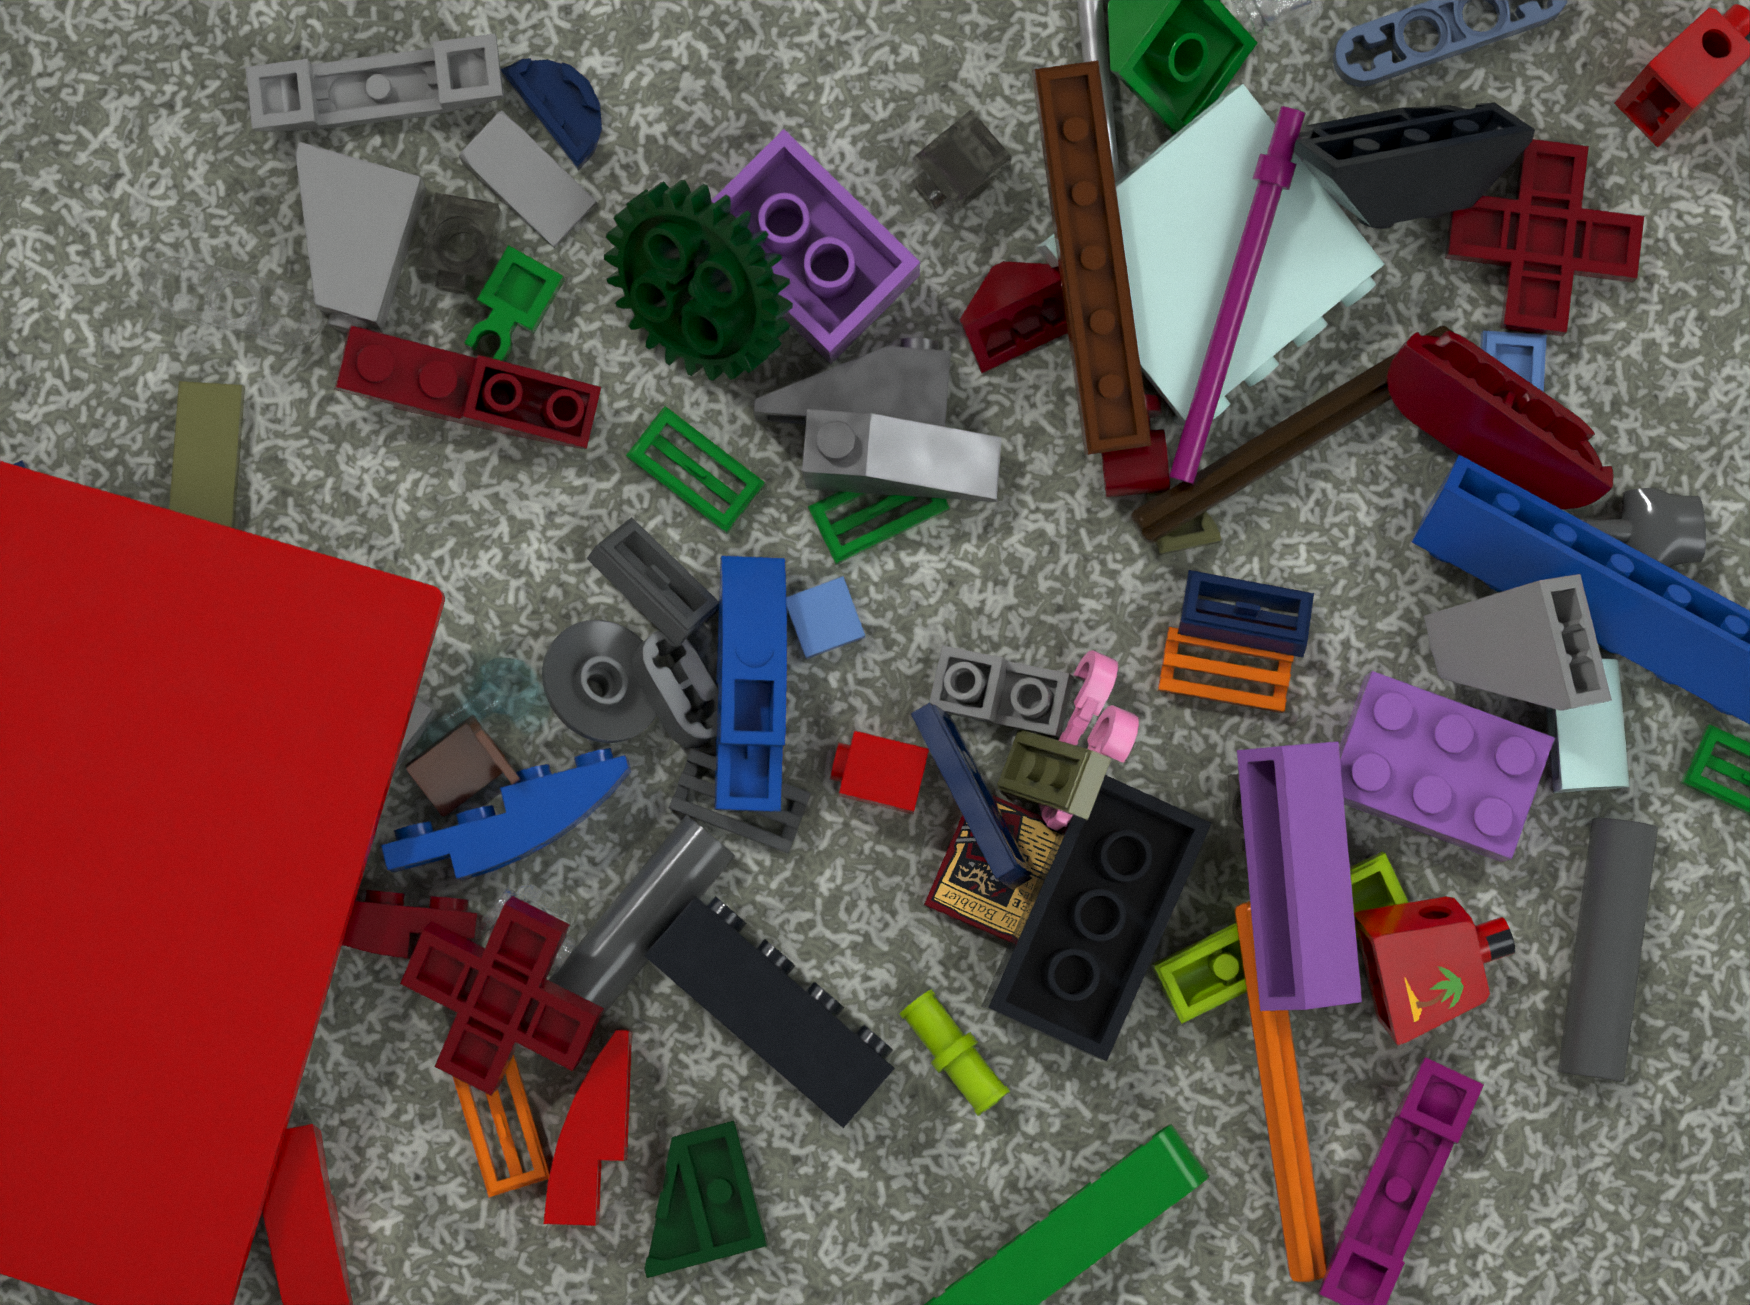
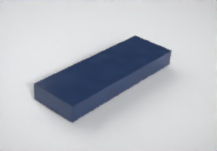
[911,702,1033,890]

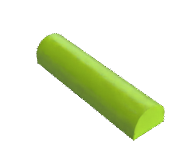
[1151,851,1409,1024]

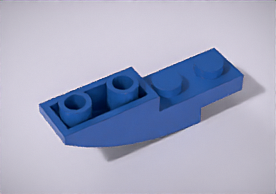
[714,556,787,812]
[381,748,632,881]

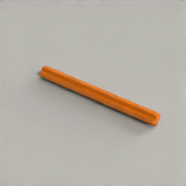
[1235,901,1327,1282]

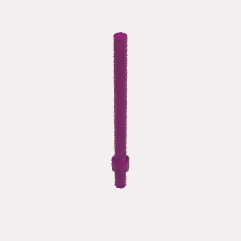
[1169,106,1306,484]

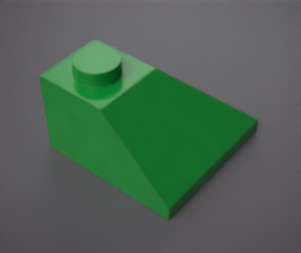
[1108,0,1258,135]

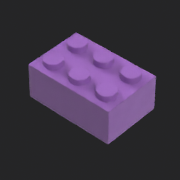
[711,129,920,364]
[1339,671,1555,862]

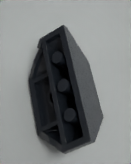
[1294,102,1535,229]

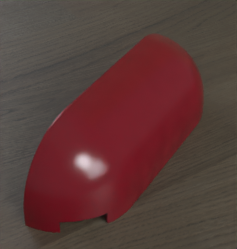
[1387,331,1614,509]

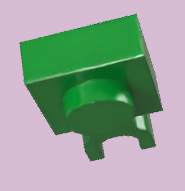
[464,245,565,362]

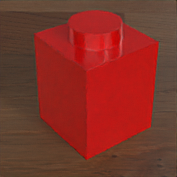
[830,731,929,815]

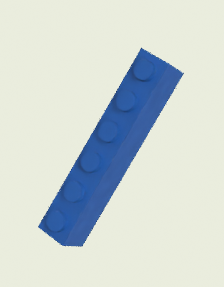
[1412,455,1750,725]

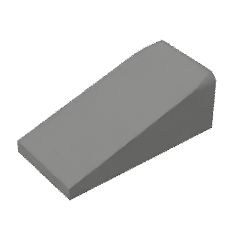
[459,110,597,248]

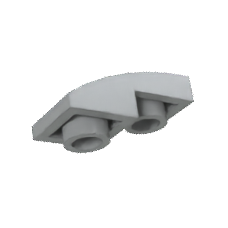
[929,645,1074,738]

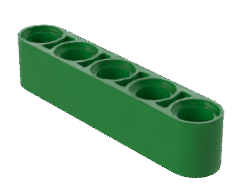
[924,1123,1210,1305]

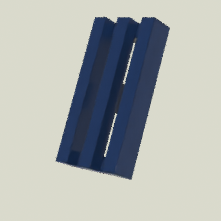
[1178,570,1314,658]

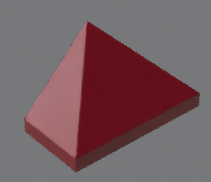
[959,261,1068,373]

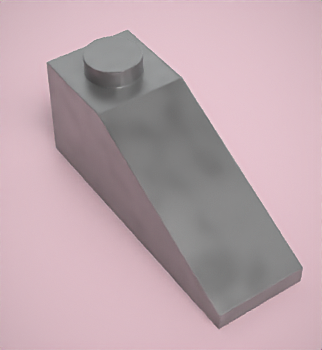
[754,338,951,427]
[802,409,1001,502]

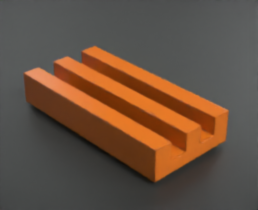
[1157,627,1294,713]
[453,1055,550,1197]

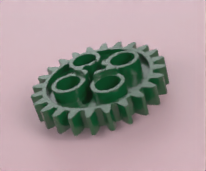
[604,180,793,381]

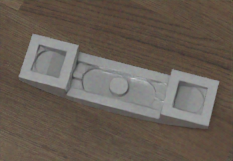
[245,33,504,131]

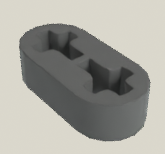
[632,630,718,748]

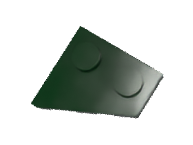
[644,1120,769,1278]

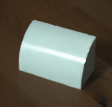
[1546,659,1630,793]

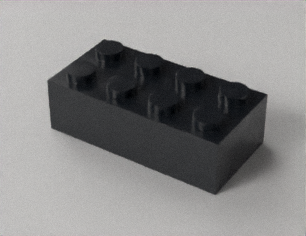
[981,775,1212,1061]
[644,896,895,1128]

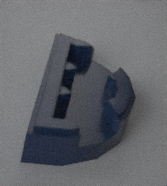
[501,58,602,171]

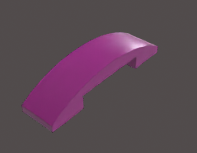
[1318,1057,1484,1305]

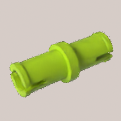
[899,989,1010,1116]

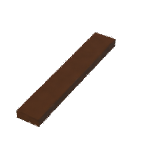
[1032,60,1151,455]

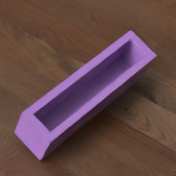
[1237,742,1362,1011]

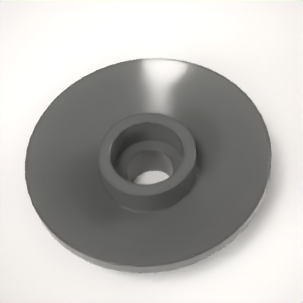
[542,620,660,743]

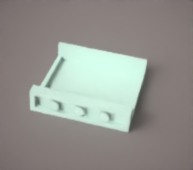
[1036,84,1385,426]

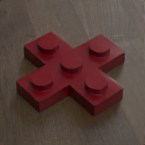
[1445,139,1645,337]
[400,896,604,1096]

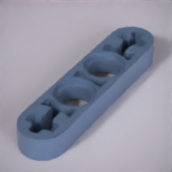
[1333,0,1568,87]

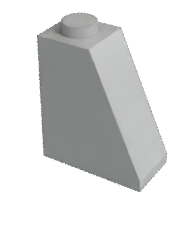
[295,142,427,333]
[1424,574,1612,711]

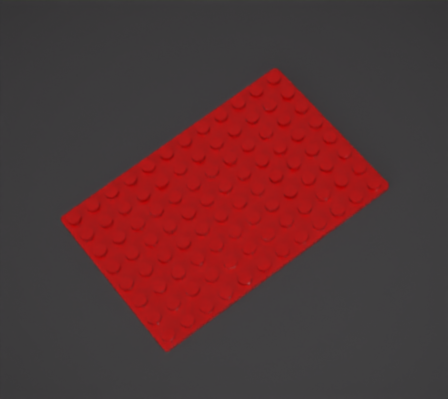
[0,461,445,1305]

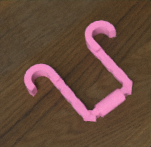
[1038,650,1139,831]

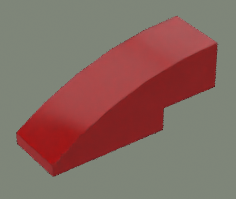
[543,1030,632,1226]
[262,1124,353,1305]

